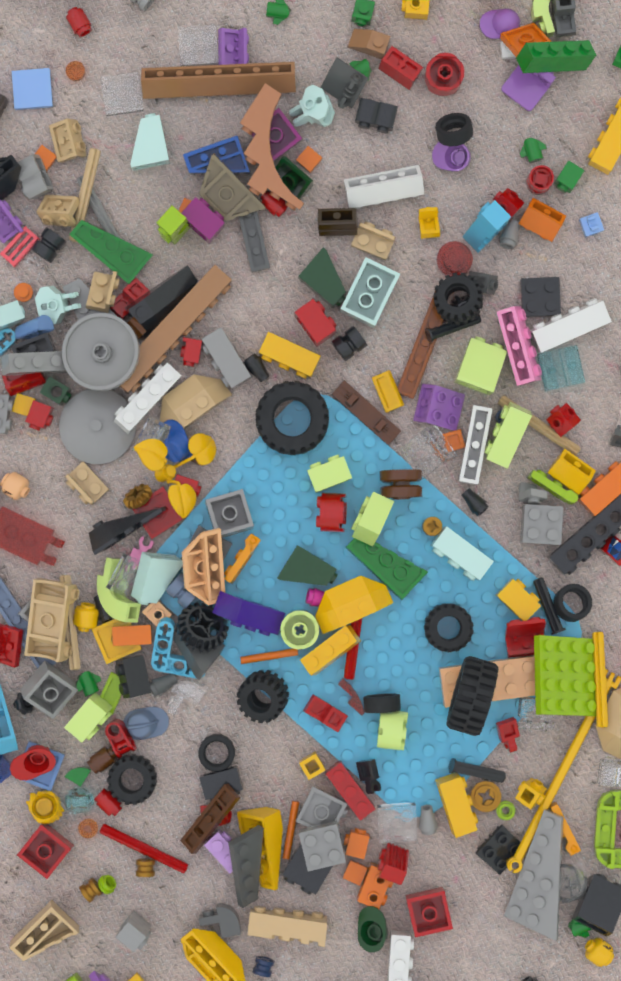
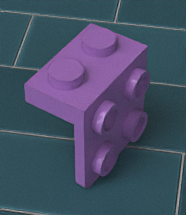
[501,65,556,111]

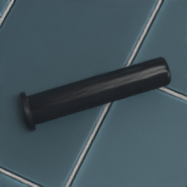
[425,314,481,343]
[533,577,566,635]
[449,758,506,783]

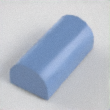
[15,315,54,340]

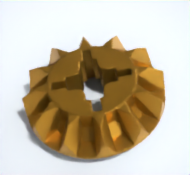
[123,484,152,509]
[471,781,501,812]

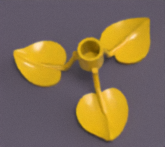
[133,433,216,519]

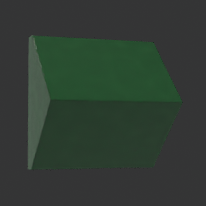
[275,156,313,200]

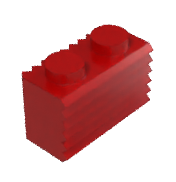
[377,843,409,885]

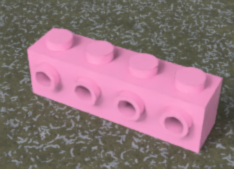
[497,306,542,386]

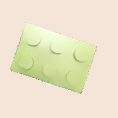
[484,402,532,469]

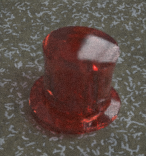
[436,241,473,277]

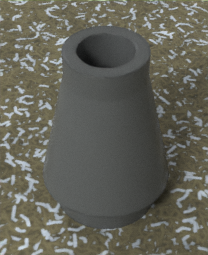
[150,674,178,697]

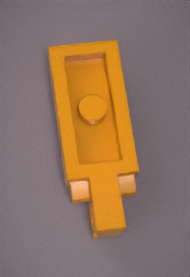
[224,534,261,584]
[549,802,581,856]

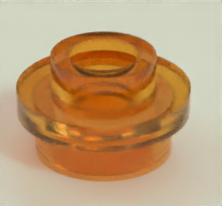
[78,819,98,838]

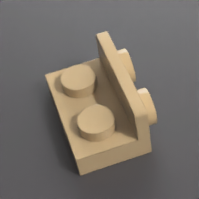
[49,118,87,163]
[36,195,80,227]
[351,222,395,261]
[86,271,120,313]
[65,462,110,505]

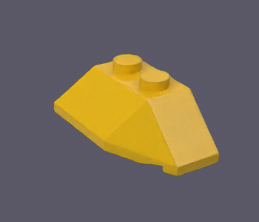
[315,575,393,634]
[180,928,245,981]

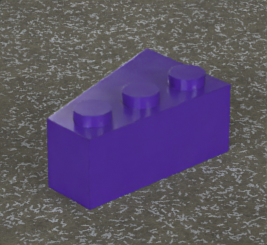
[212,591,286,636]

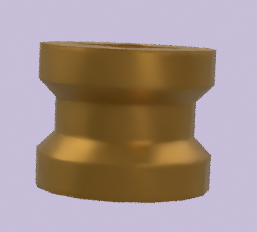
[422,517,442,536]
[136,858,155,877]
[79,878,103,903]

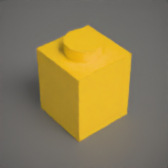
[299,751,326,780]

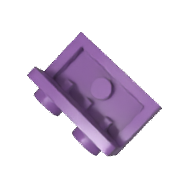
[218,28,249,65]
[0,200,24,243]

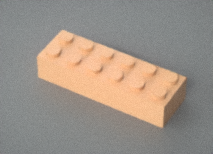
[439,655,535,708]

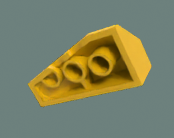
[237,807,283,890]

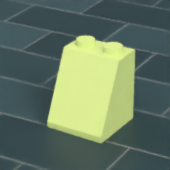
[454,336,507,396]

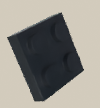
[520,277,561,317]

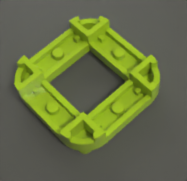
[594,790,621,869]

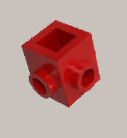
[493,188,524,219]
[546,403,581,437]

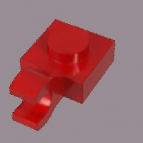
[496,717,520,753]

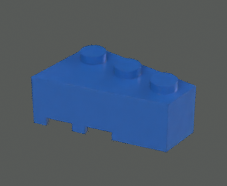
[183,136,250,174]

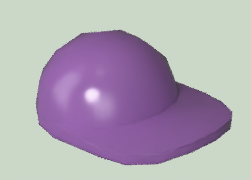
[480,8,520,39]
[432,142,471,171]

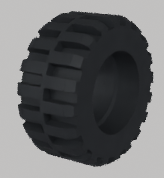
[255,381,329,455]
[446,656,499,736]

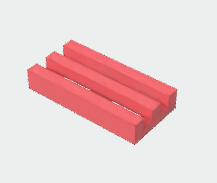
[0,226,40,267]

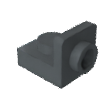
[469,271,498,295]

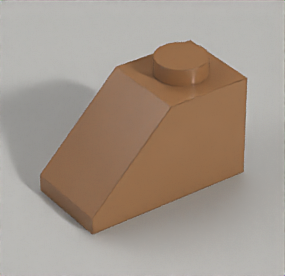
[348,29,391,60]

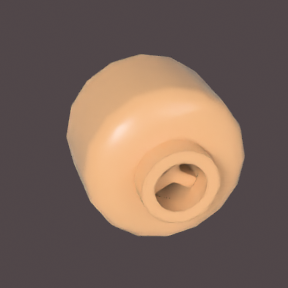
[0,472,30,500]

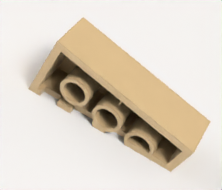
[248,906,327,947]

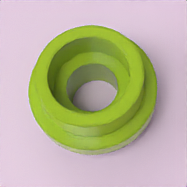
[496,801,516,820]
[98,875,116,894]

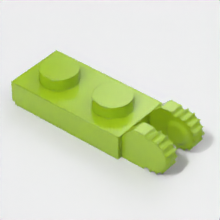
[527,470,579,504]

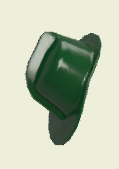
[357,906,388,952]

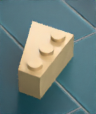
[9,900,79,961]

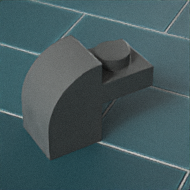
[552,0,576,37]
[199,903,242,938]

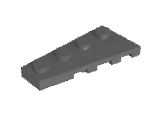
[228,825,263,908]

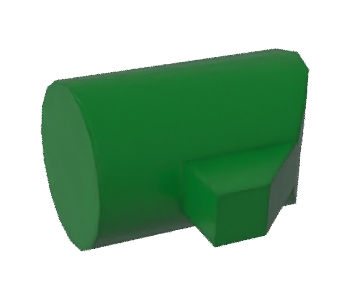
[266,0,290,25]
[349,59,372,80]
[520,138,547,163]
[76,671,102,697]
[568,919,591,938]

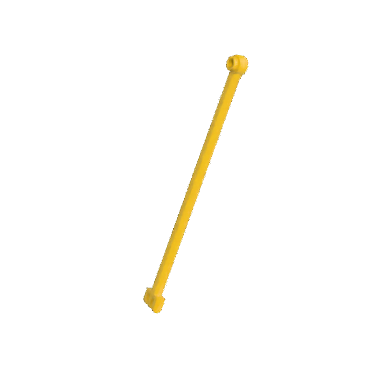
[506,669,621,873]

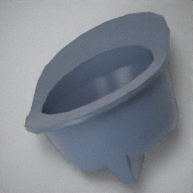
[123,707,169,740]

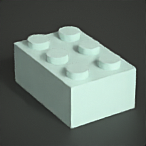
[340,257,400,328]
[431,526,494,581]

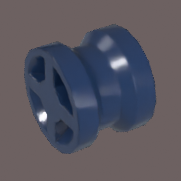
[252,956,275,977]

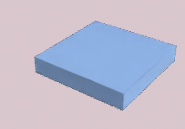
[12,68,53,110]

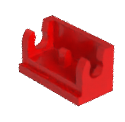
[378,46,423,90]
[2,372,46,396]

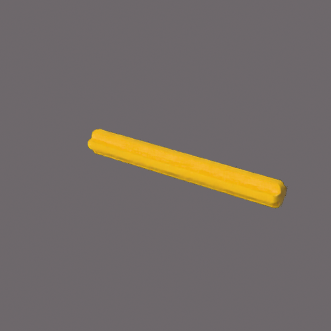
[592,632,608,728]

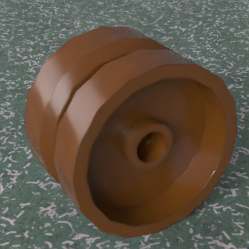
[380,469,422,500]

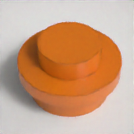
[14,283,33,302]

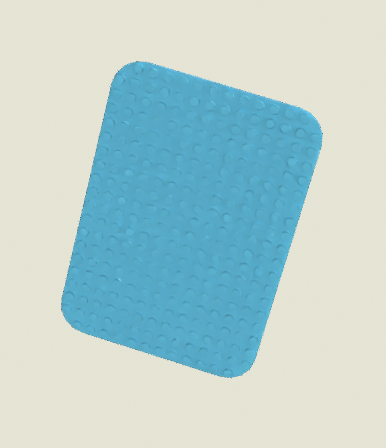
[157,394,582,817]

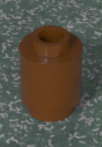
[87,746,116,774]

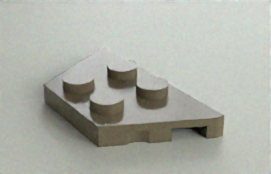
[199,153,266,221]

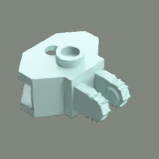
[289,85,335,127]
[35,286,81,325]

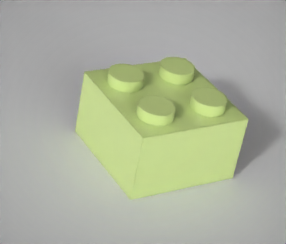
[307,454,352,493]
[351,492,394,546]
[64,692,113,742]

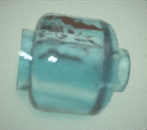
[65,788,94,814]

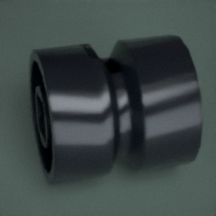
[31,227,66,263]
[331,326,367,361]

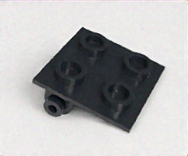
[475,824,520,875]

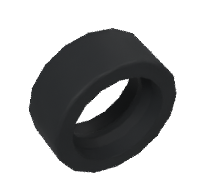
[435,113,473,146]
[553,584,592,622]
[363,694,401,713]
[198,734,235,772]

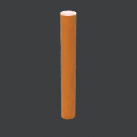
[240,648,298,664]
[282,801,300,860]

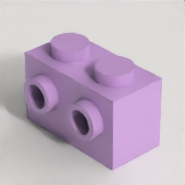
[204,829,233,874]

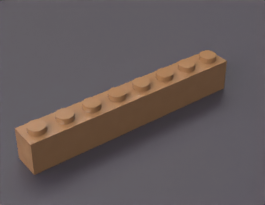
[141,62,296,99]
[119,265,232,394]

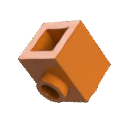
[343,828,370,859]

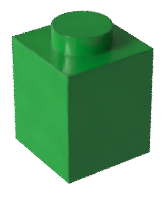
[554,160,585,193]

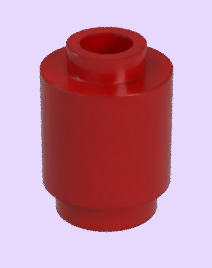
[66,7,92,37]
[260,190,288,217]
[94,788,122,816]

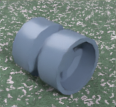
[166,573,196,608]

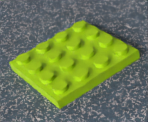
[534,635,596,716]

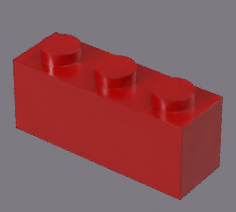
[325,760,376,821]

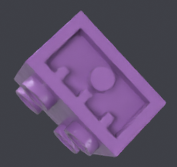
[413,384,465,431]

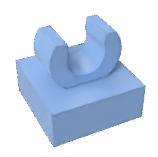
[579,212,604,238]

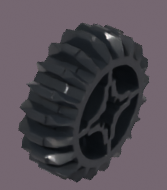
[176,602,229,653]

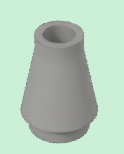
[499,219,519,249]
[419,805,438,835]

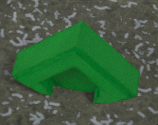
[64,767,91,787]

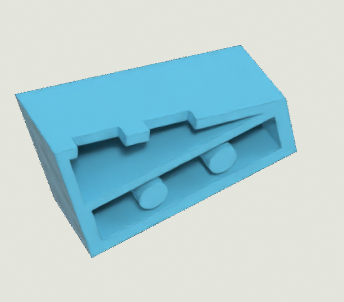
[462,200,511,253]

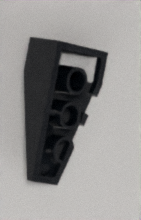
[125,265,198,339]
[89,506,168,555]

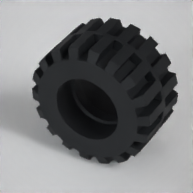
[433,272,483,325]
[424,603,474,652]
[236,670,289,723]
[107,754,157,805]

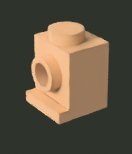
[142,601,173,628]

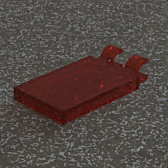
[0,506,65,566]

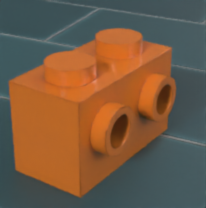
[518,198,566,242]
[357,862,393,909]

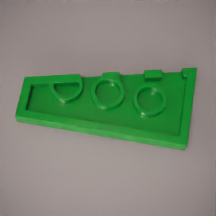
[69,220,153,284]
[345,538,428,600]

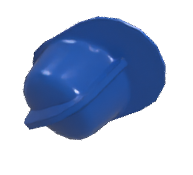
[161,419,193,463]

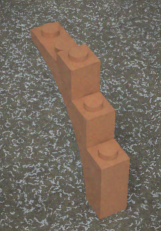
[240,83,304,211]

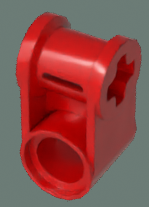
[105,719,137,758]

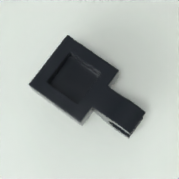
[356,759,381,794]

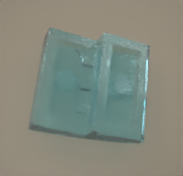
[537,345,585,391]

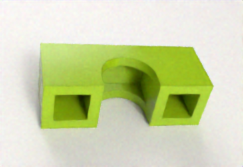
[156,206,190,245]

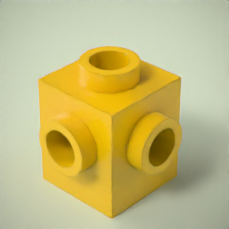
[515,778,547,810]

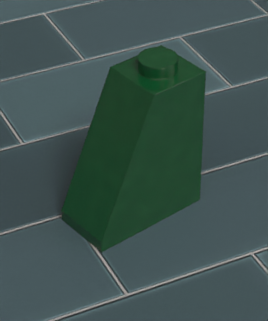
[298,247,346,308]
[277,545,338,586]

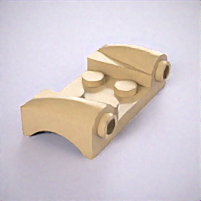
[24,578,79,662]

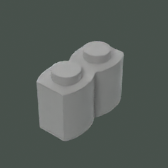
[18,154,54,200]

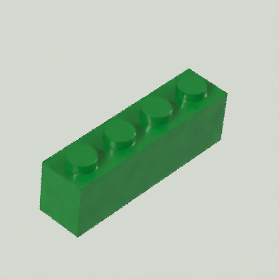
[516,40,597,73]

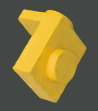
[418,207,440,239]

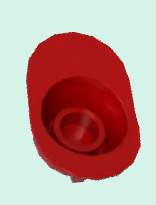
[10,745,56,781]

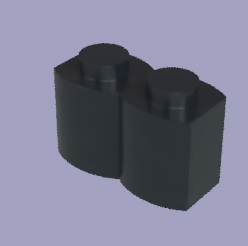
[355,98,398,133]

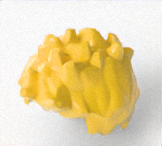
[26,790,64,824]

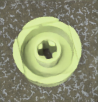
[280,610,319,649]
[377,711,408,750]

